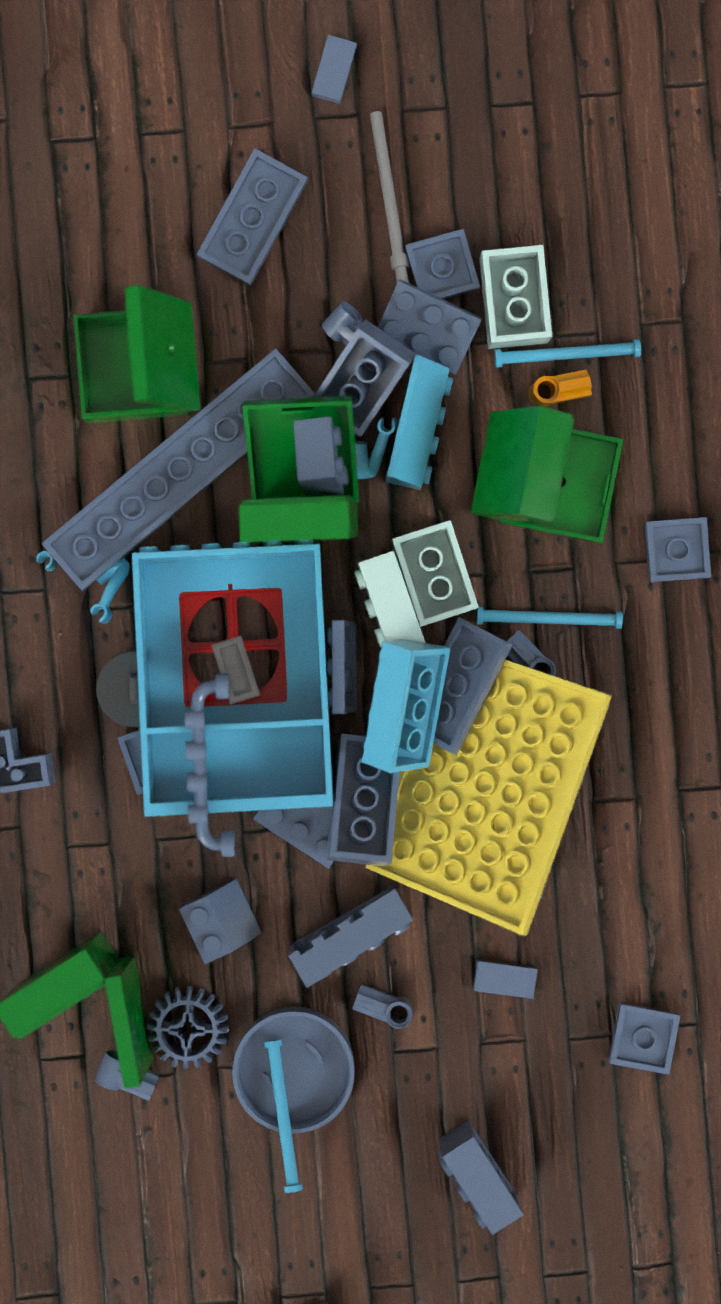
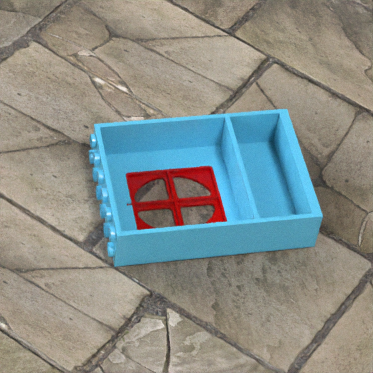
[132,540,333,817]

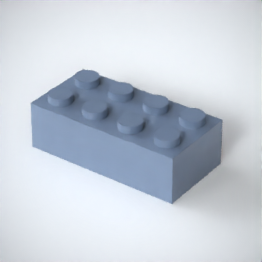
[326,734,400,866]

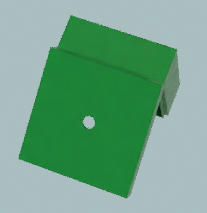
[73,285,201,424]
[239,396,359,542]
[470,406,623,544]
[0,931,153,1089]

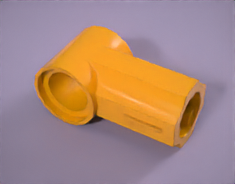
[528,370,592,407]

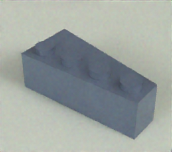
[288,885,413,988]

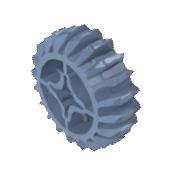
[147,985,229,1069]

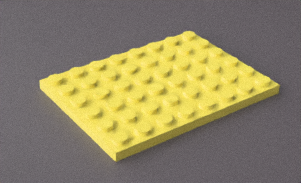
[366,640,612,936]

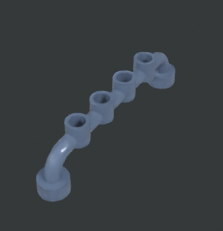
[185,673,235,857]

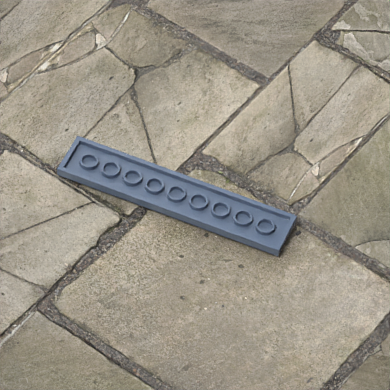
[41,348,315,592]

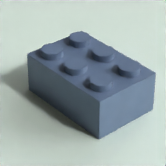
[314,319,416,437]
[438,1120,524,1235]

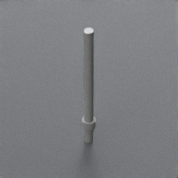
[370,111,410,283]

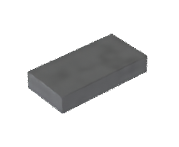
[211,636,260,704]

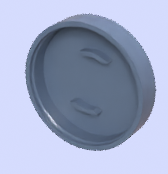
[232,1006,355,1134]

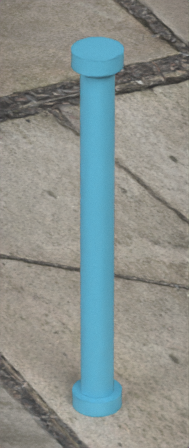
[494,339,641,368]
[476,607,623,629]
[264,1039,303,1193]

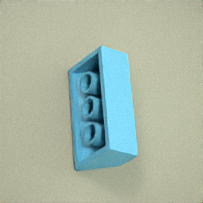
[385,355,453,490]
[362,640,451,773]

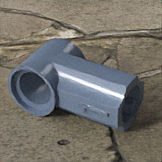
[322,301,362,346]
[507,630,556,676]
[352,983,413,1029]
[94,1050,160,1101]

